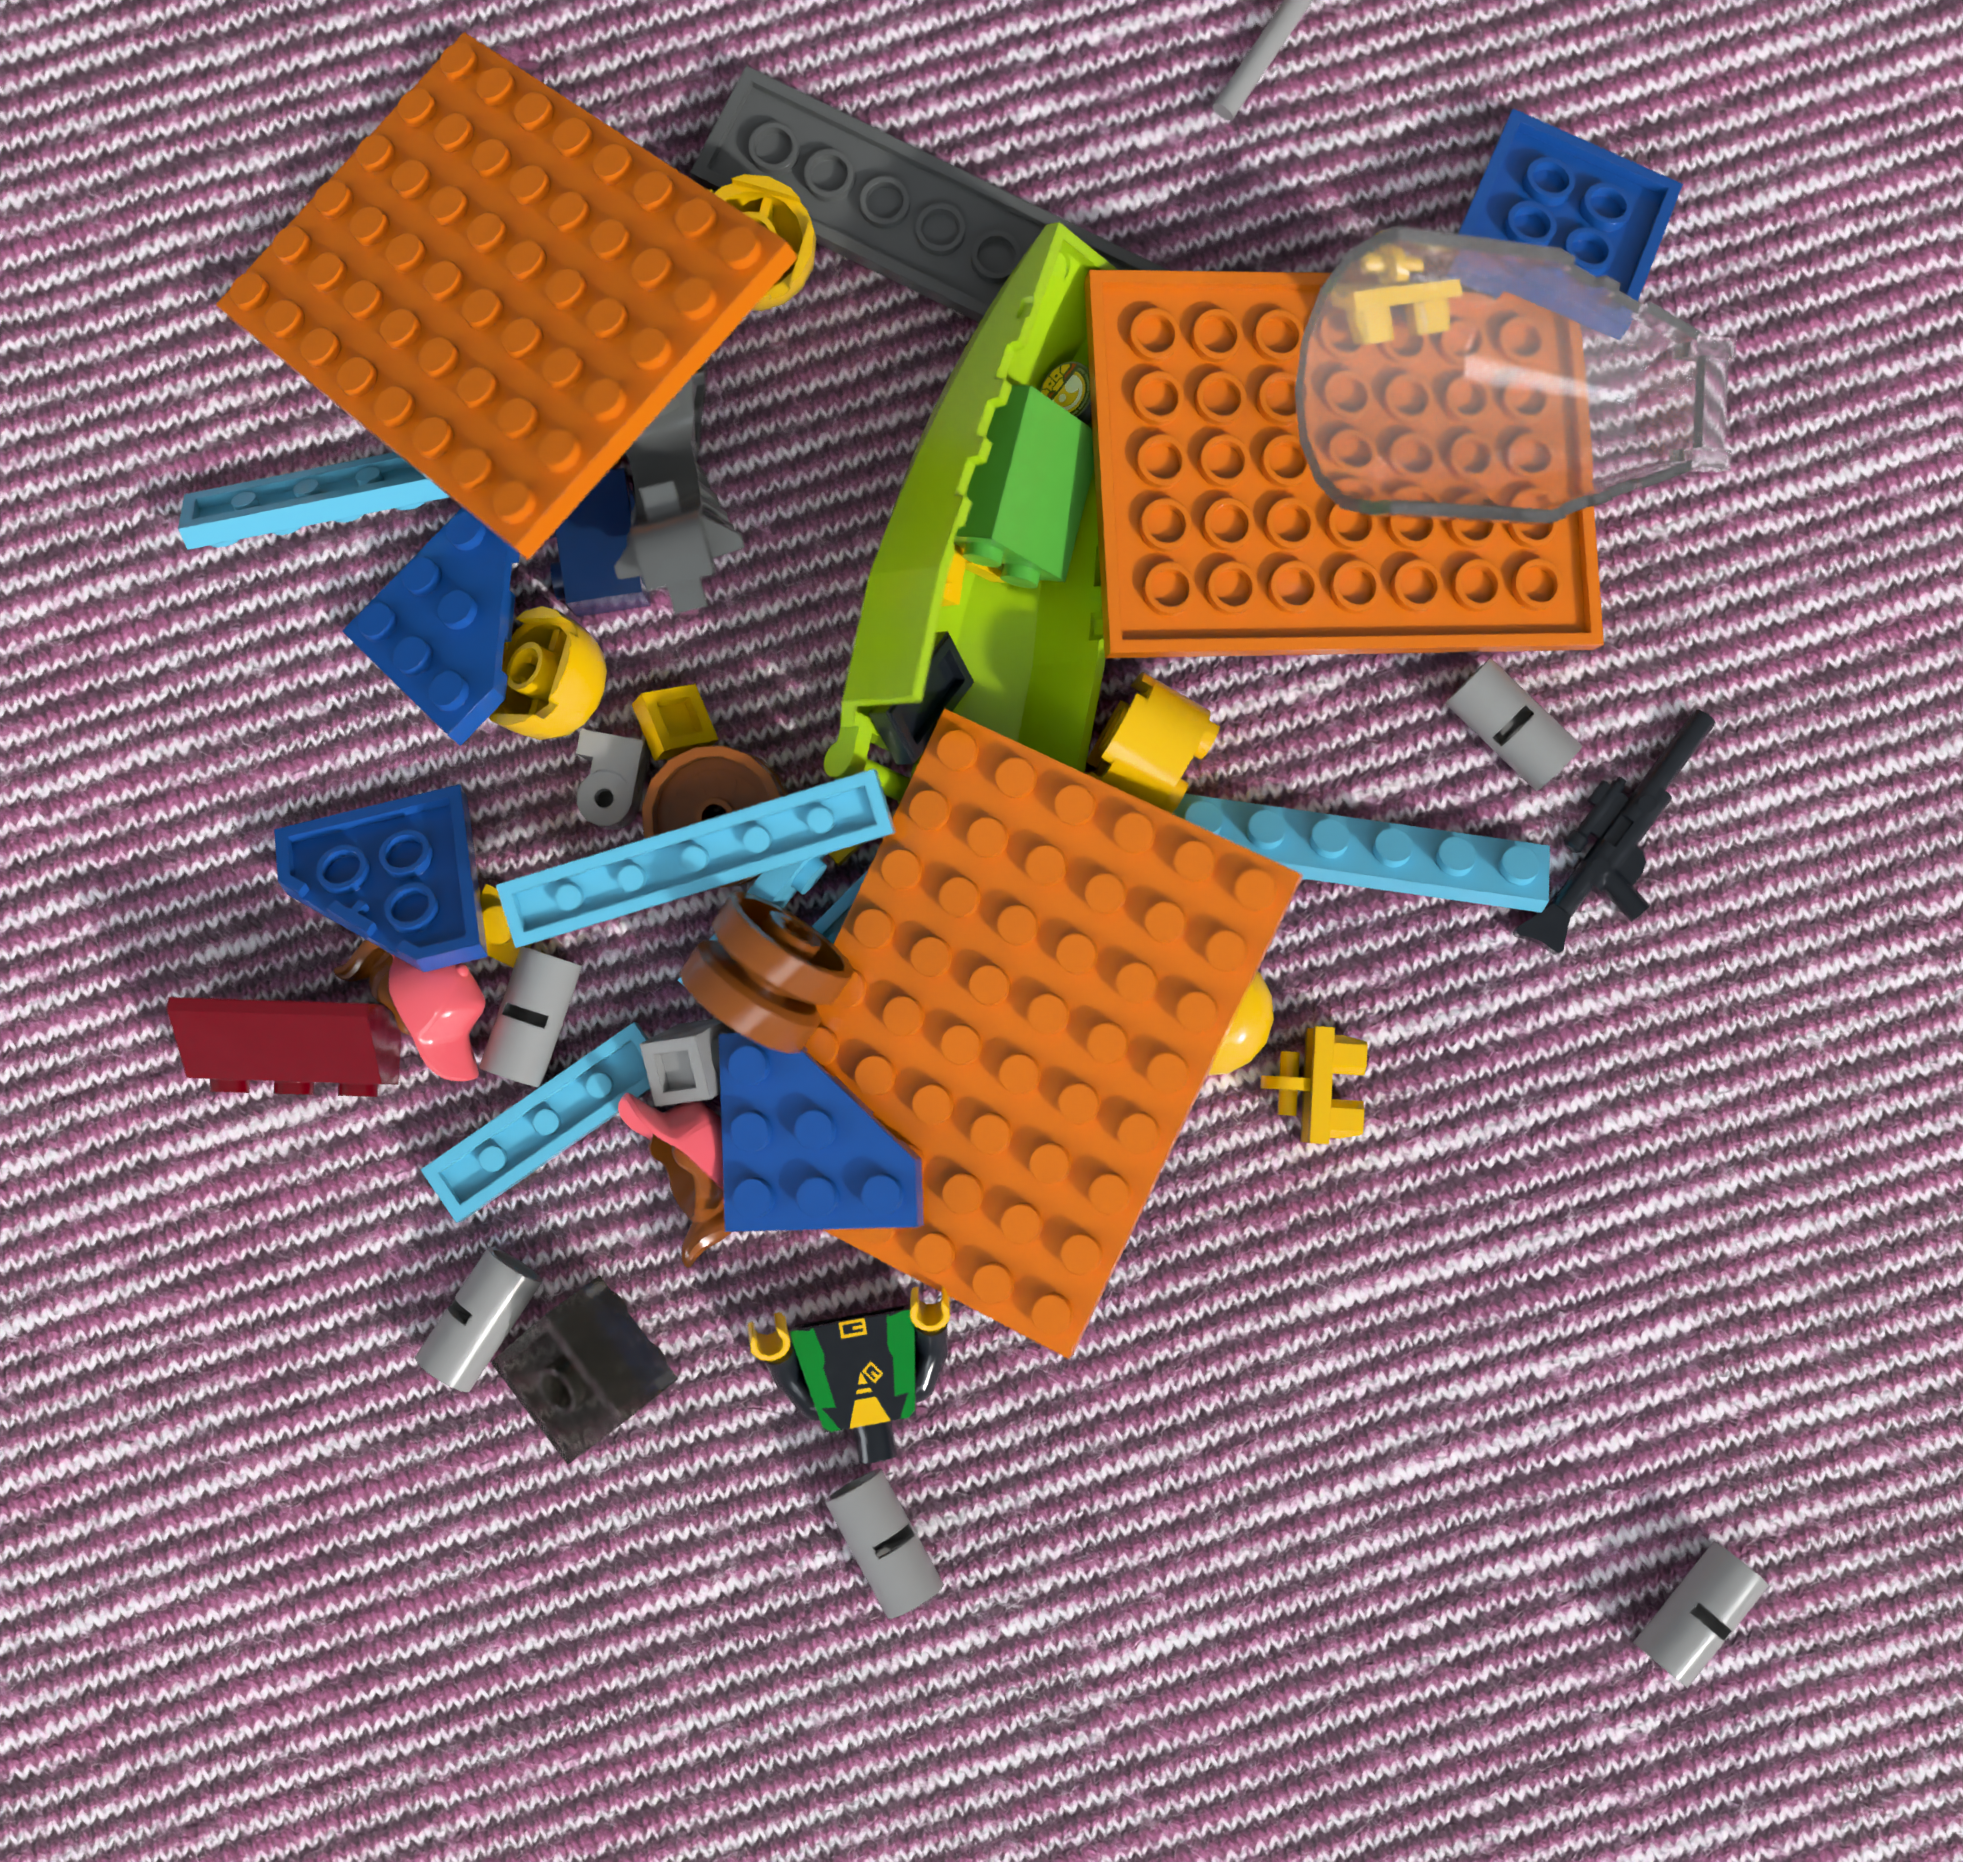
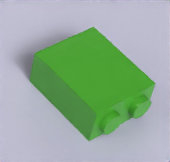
[953,385,1094,588]

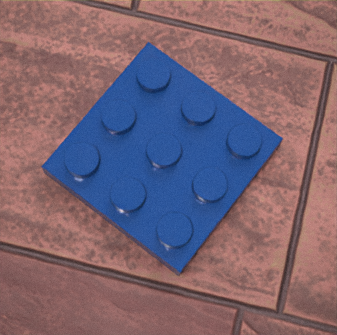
[1446,108,1683,336]

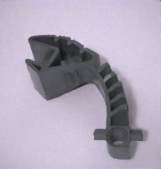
[614,363,745,614]

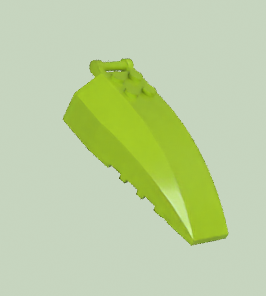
[824,222,1118,804]

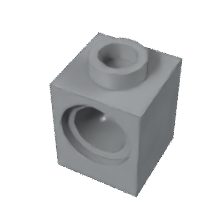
[640,1018,737,1106]

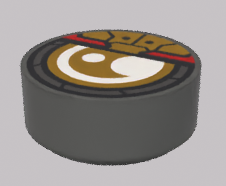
[1040,361,1092,425]

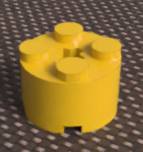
[1085,672,1220,814]

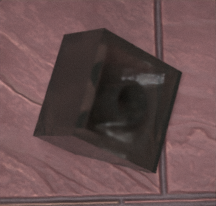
[490,1275,678,1465]

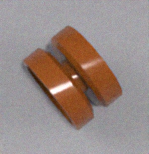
[642,746,790,888]
[679,891,854,1053]

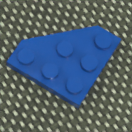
[342,507,520,746]
[274,784,488,972]
[719,1033,924,1232]

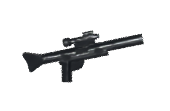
[1513,709,1716,955]

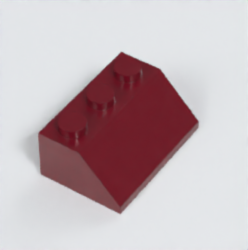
[167,997,401,1097]

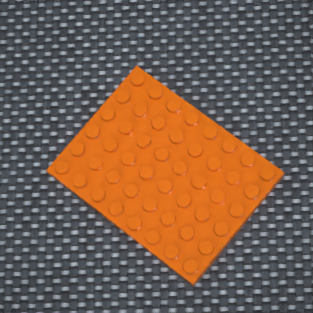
[216,32,797,560]
[1084,270,1604,658]
[805,708,1303,1359]

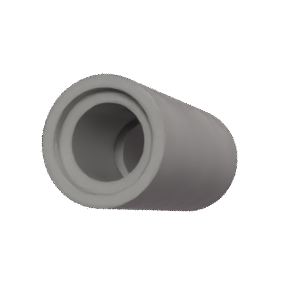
[1445,657,1582,791]
[479,947,583,1087]
[415,1247,543,1392]
[824,1468,944,1619]
[1633,1541,1769,1688]

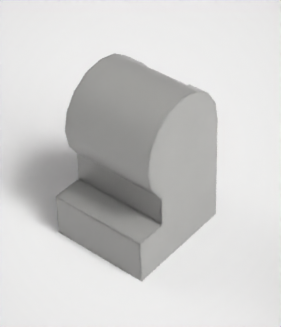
[576,729,651,830]

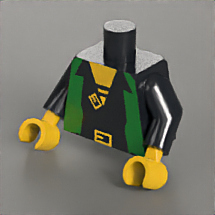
[747,1287,950,1464]

